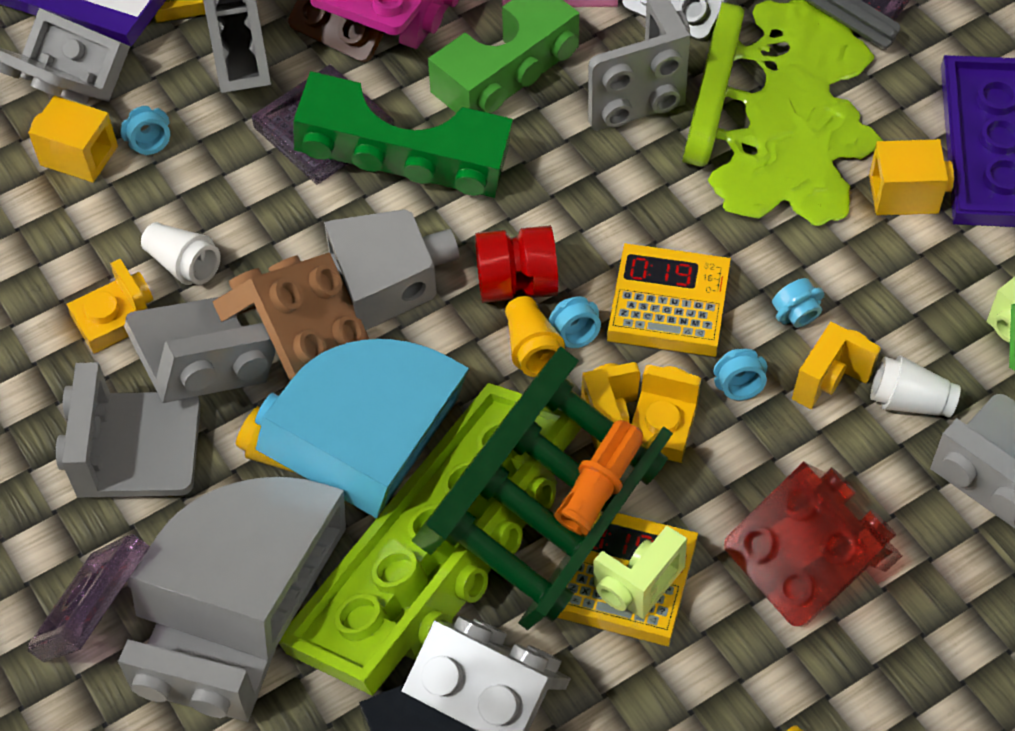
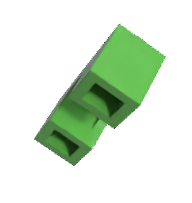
[428,0,580,113]

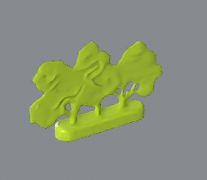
[682,0,883,226]

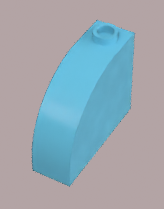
[255,339,469,518]

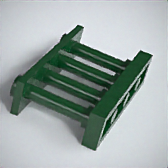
[411,346,673,630]

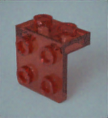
[724,461,903,627]

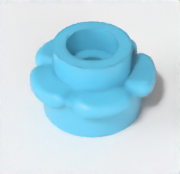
[120,106,170,155]
[772,278,825,328]
[548,296,601,348]
[713,349,768,400]

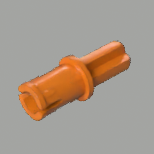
[554,420,643,536]

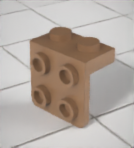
[213,252,369,380]

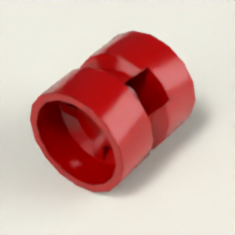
[475,225,559,303]

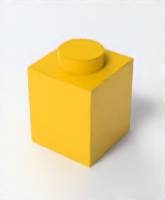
[28,96,118,183]
[869,139,954,216]

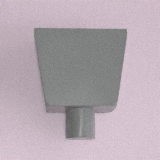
[324,209,459,330]

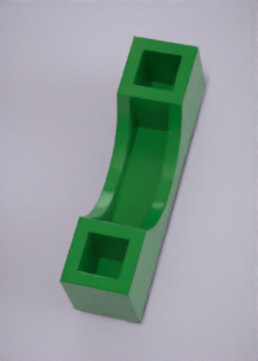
[293,71,513,198]

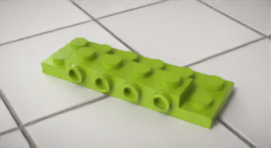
[279,383,581,696]

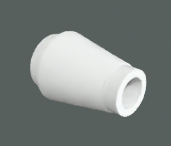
[141,222,221,285]
[870,355,961,418]

